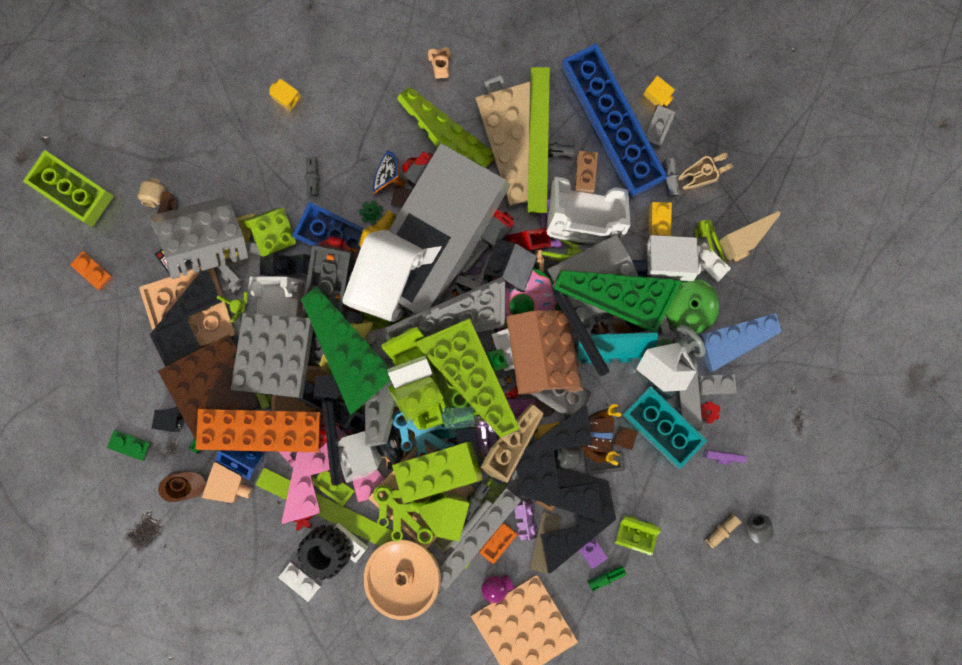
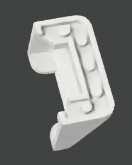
[547,177,630,245]
[343,230,425,322]
[248,277,307,317]

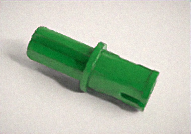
[587,566,626,592]

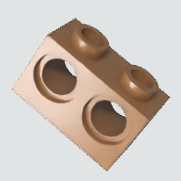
[574,151,598,194]

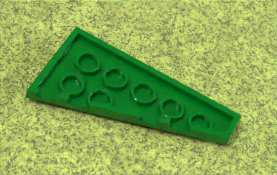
[552,269,682,333]
[301,286,391,416]

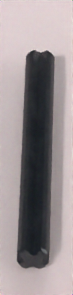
[553,290,610,376]
[322,398,342,486]

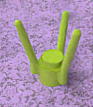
[694,220,726,263]
[541,238,583,262]
[217,291,249,322]

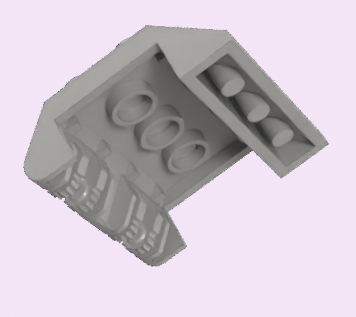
[149,197,248,279]
[547,235,638,328]

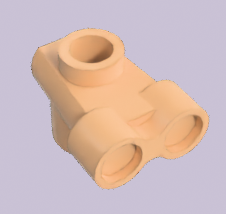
[428,48,451,79]

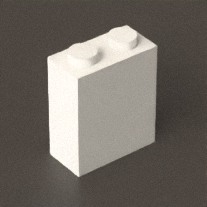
[647,235,701,281]

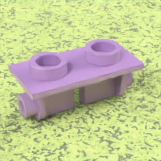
[474,416,497,457]
[514,499,538,540]

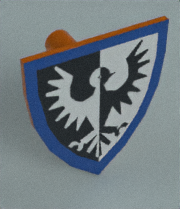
[373,150,405,193]

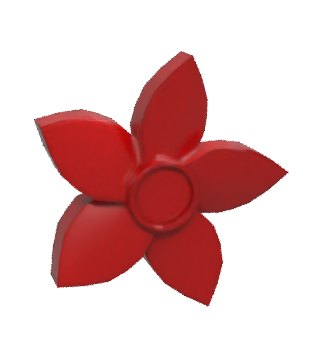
[293,515,313,531]

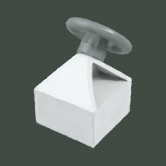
[637,325,706,391]

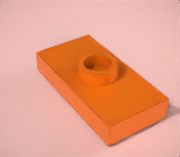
[479,522,518,564]

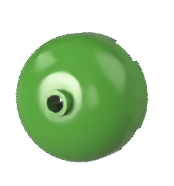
[666,278,720,334]

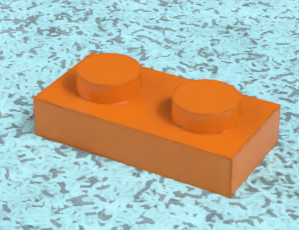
[70,251,113,291]

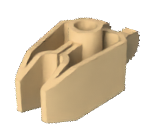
[678,153,733,190]

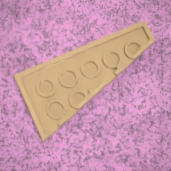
[476,82,530,207]

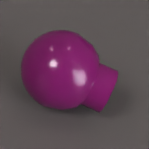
[481,575,514,603]

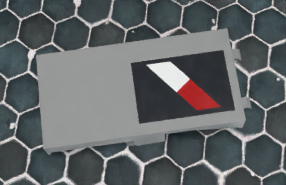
[389,143,510,317]

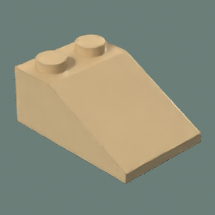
[719,211,781,262]

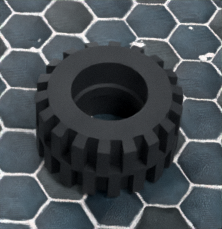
[297,525,352,580]

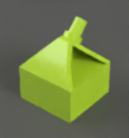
[410,492,469,542]

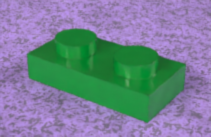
[107,430,151,461]

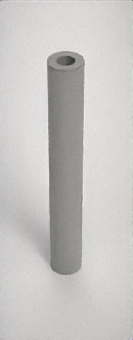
[449,499,492,549]

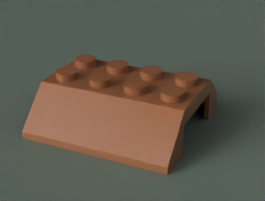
[506,310,584,394]

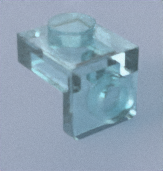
[442,406,475,429]

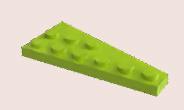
[397,86,494,168]
[414,318,520,438]

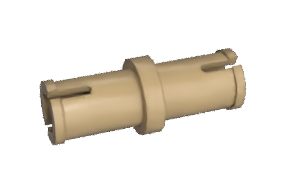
[705,514,742,549]

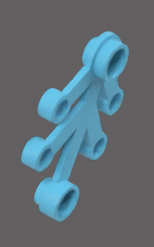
[392,409,456,457]

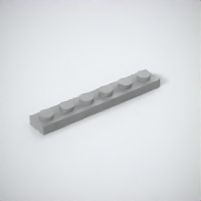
[439,487,521,590]

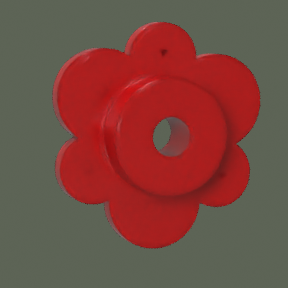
[700,401,721,424]

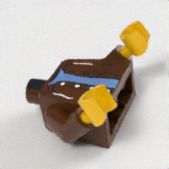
[581,404,622,466]

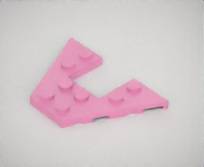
[282,427,385,524]

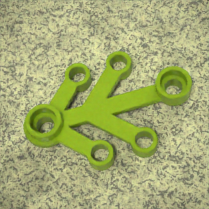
[373,484,433,544]

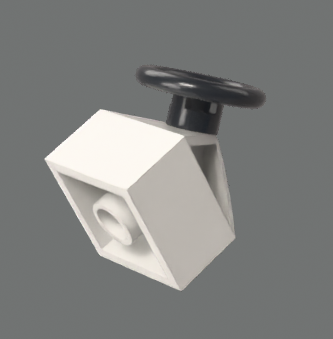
[338,428,404,483]

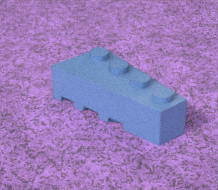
[699,313,782,372]

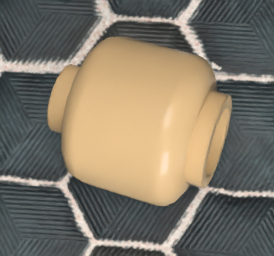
[137,178,166,208]

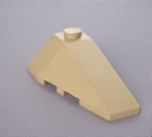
[480,404,544,483]

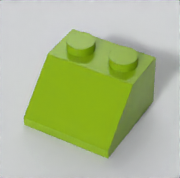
[387,376,444,422]

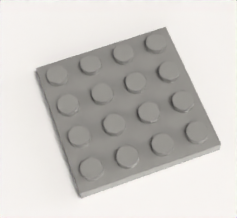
[231,313,313,398]

